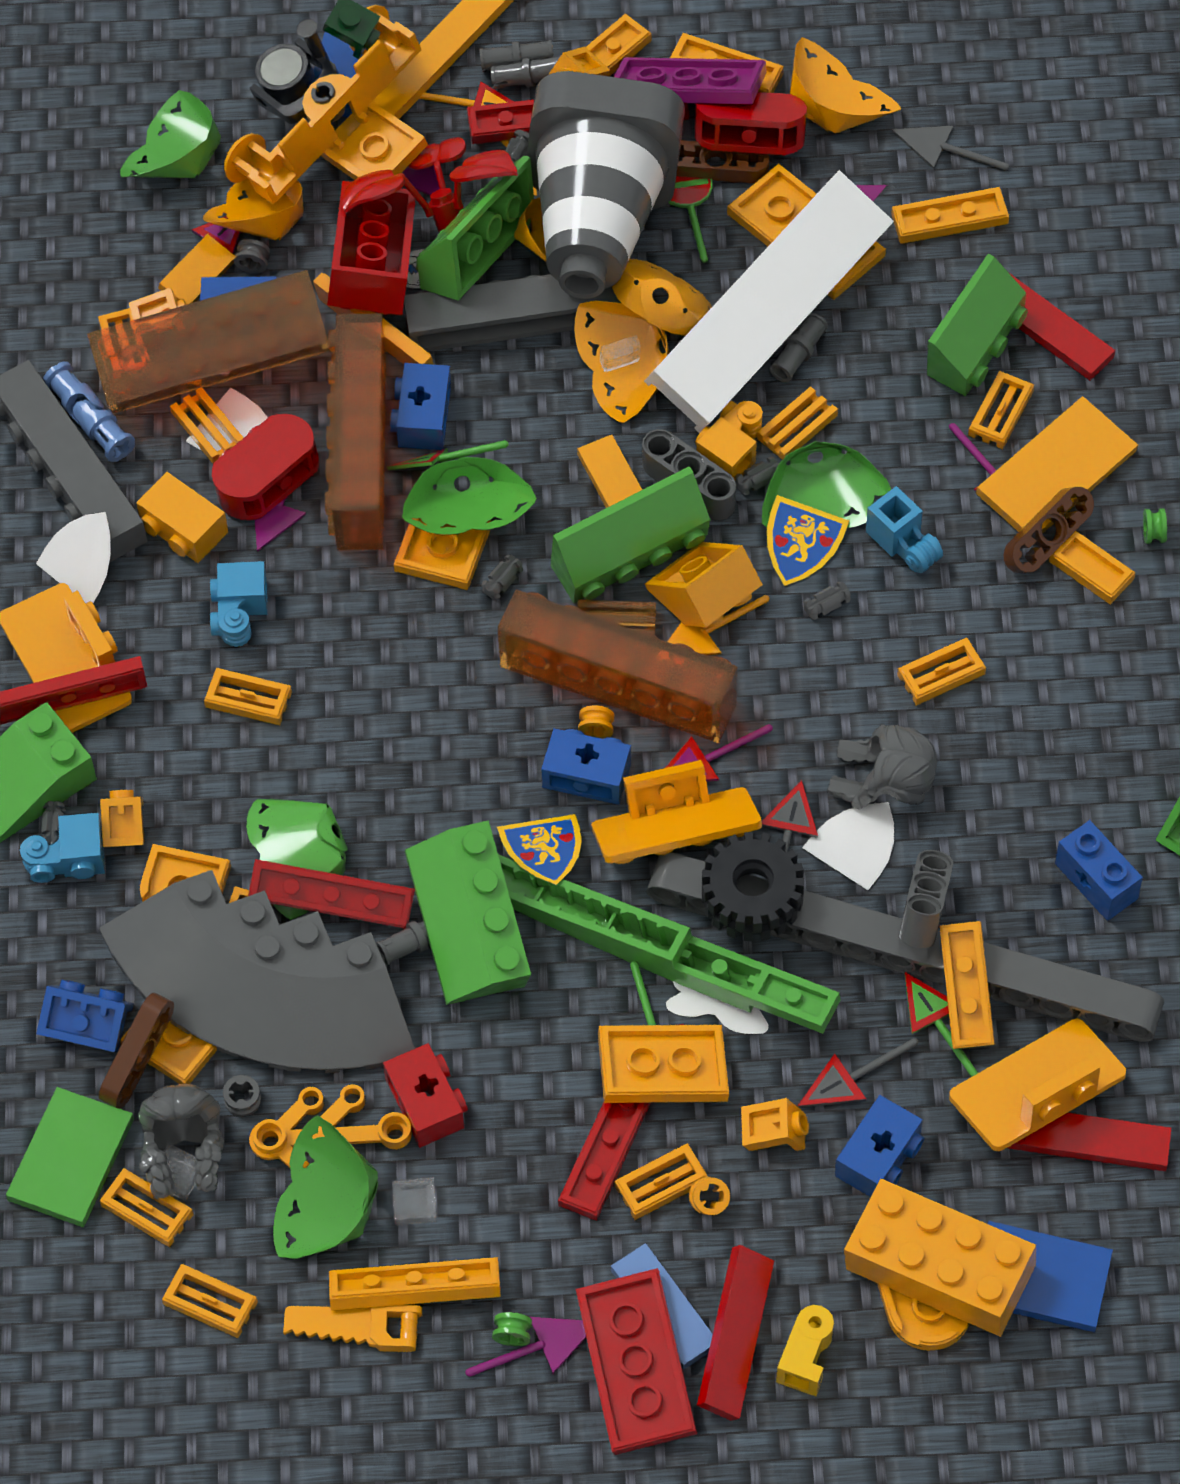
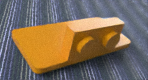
[0,583,132,733]
[591,760,762,864]
[949,1018,1126,1151]

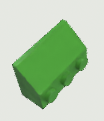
[927,254,1028,397]

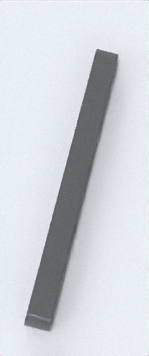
[646,852,1164,1042]

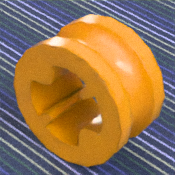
[578,705,615,739]
[689,1177,730,1215]

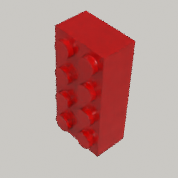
[327,181,416,315]

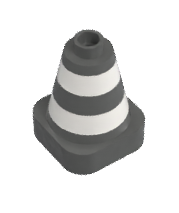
[528,71,685,298]

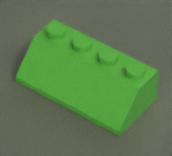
[416,156,534,301]
[551,466,710,604]
[405,820,531,1005]

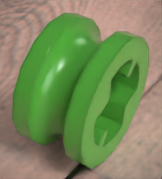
[1143,508,1167,544]
[492,1312,532,1346]

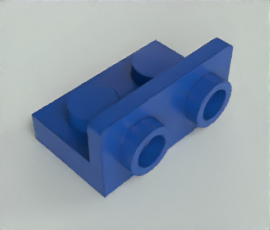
[36,979,134,1052]

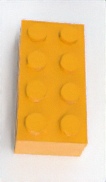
[844,1178,1036,1337]

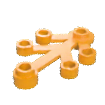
[249,1084,412,1168]

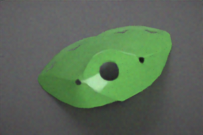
[120,90,221,178]
[762,441,891,528]
[402,457,537,535]
[246,799,348,920]
[273,1115,378,1259]

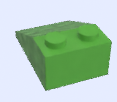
[0,702,97,843]

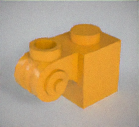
[695,401,763,480]

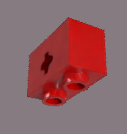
[383,1043,468,1148]

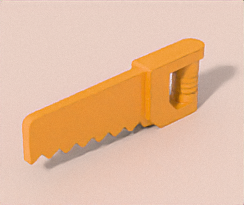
[283,1305,423,1352]

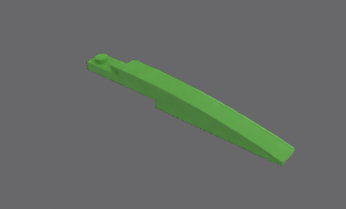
[498,854,841,1034]

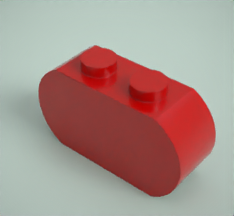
[695,92,807,155]
[212,414,320,520]

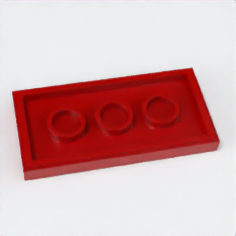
[576,1268,698,1455]

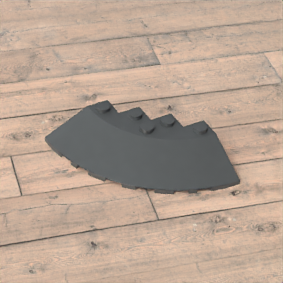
[99,870,415,1073]

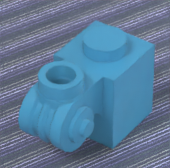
[866,486,943,573]
[210,561,268,647]
[20,813,105,883]

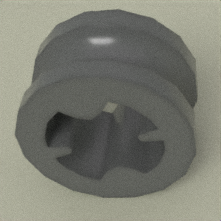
[234,239,271,274]
[223,1075,261,1117]

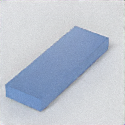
[611,1243,713,1370]

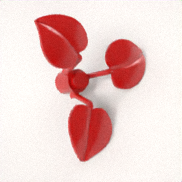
[342,137,518,233]

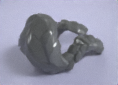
[827,724,937,809]
[139,1084,225,1199]

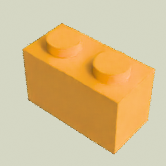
[136,472,228,563]

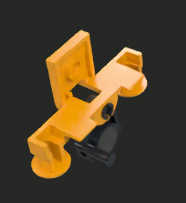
[224,5,428,205]

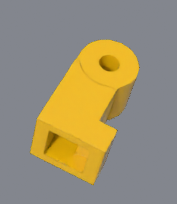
[776,1305,834,1397]

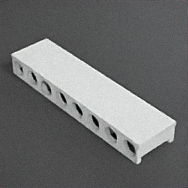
[644,170,894,433]

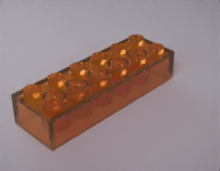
[87,270,331,414]
[325,313,386,550]
[498,589,738,743]

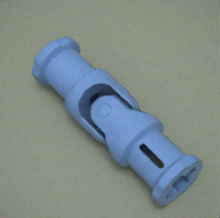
[43,362,135,462]

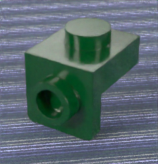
[323,0,381,59]

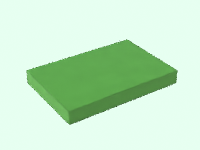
[6,1087,134,1228]

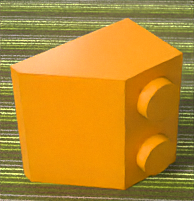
[645,542,763,629]

